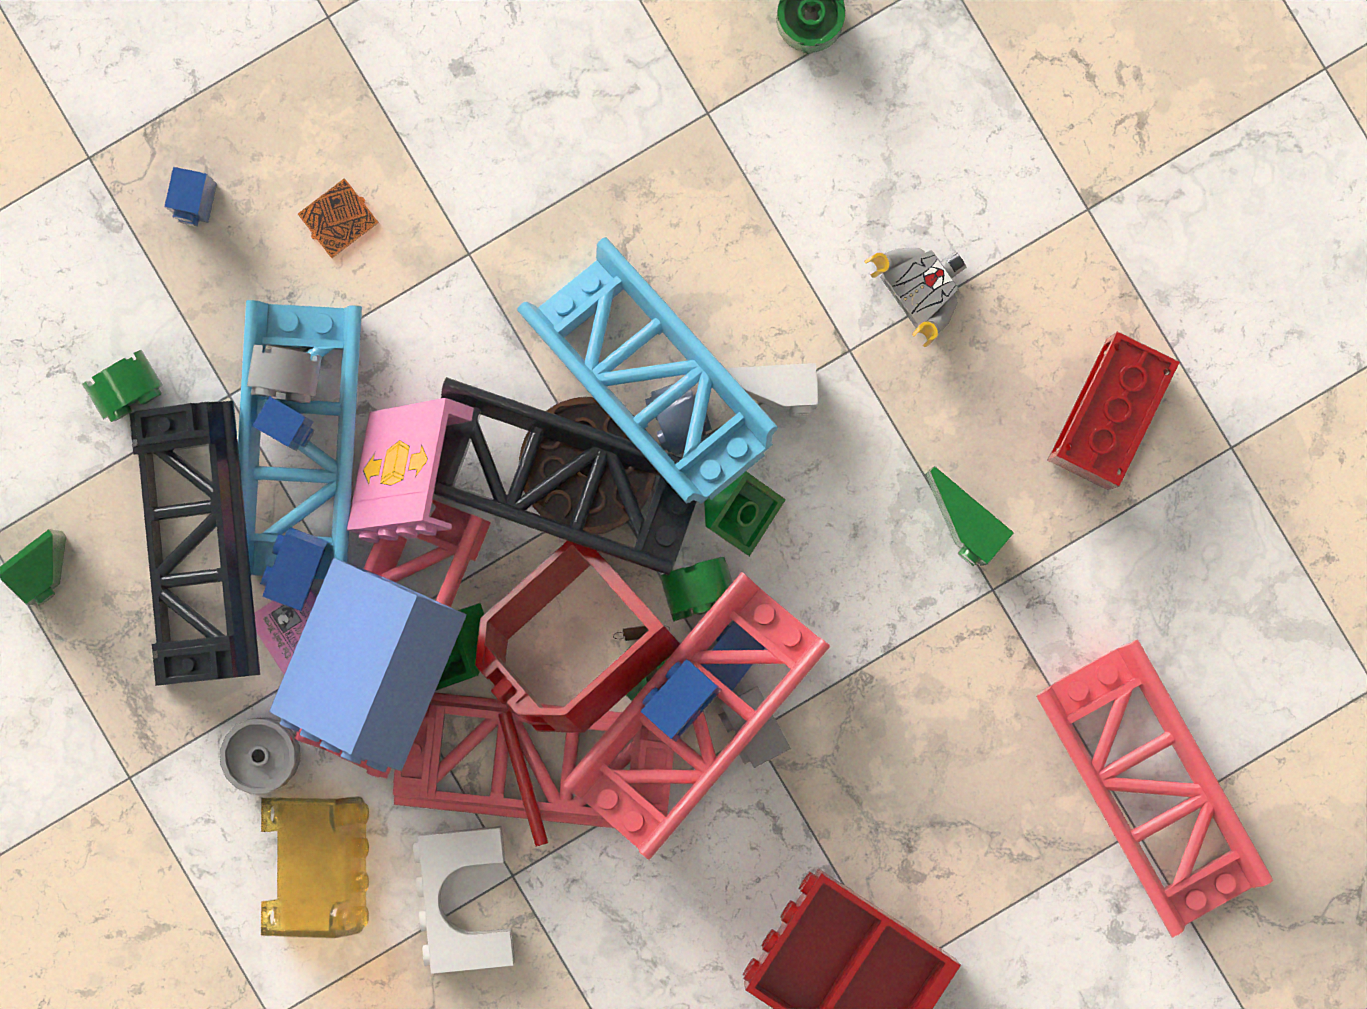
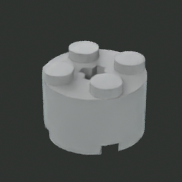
[247,345,322,403]

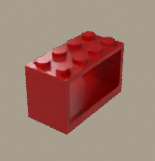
[1047,331,1180,490]

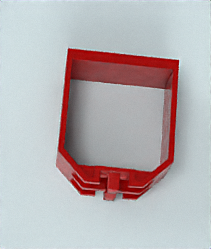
[475,541,680,733]

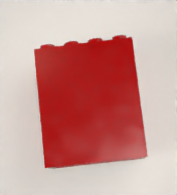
[742,868,961,1009]

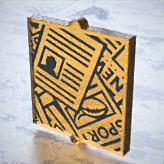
[298,178,379,258]

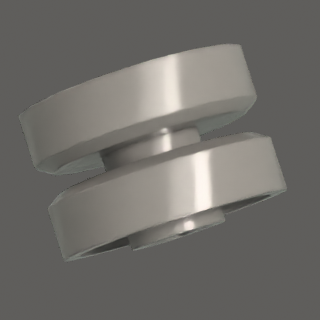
[220,718,300,794]

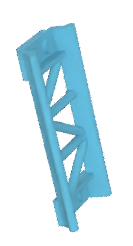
[517,237,778,504]
[238,300,362,579]

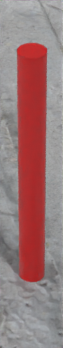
[498,711,549,847]

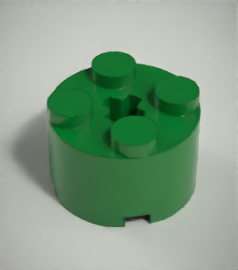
[776,0,845,54]
[82,350,163,422]
[660,557,733,622]

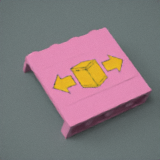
[347,398,474,543]

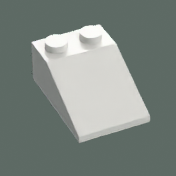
[725,363,818,417]

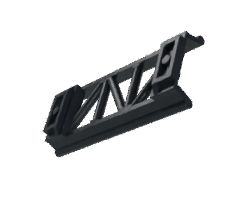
[433,377,697,576]
[129,401,261,686]

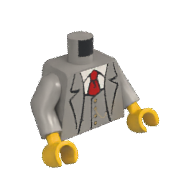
[864,248,967,347]

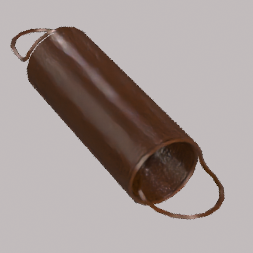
[613,625,670,641]

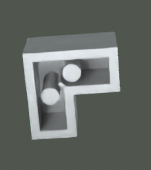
[718,686,791,768]

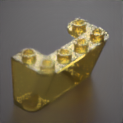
[261,796,369,938]

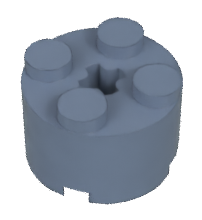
[645,383,712,456]

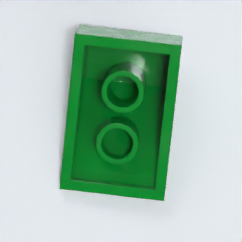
[925,466,1014,566]

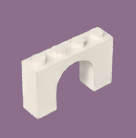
[413,826,515,974]

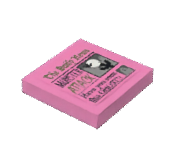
[255,590,317,675]

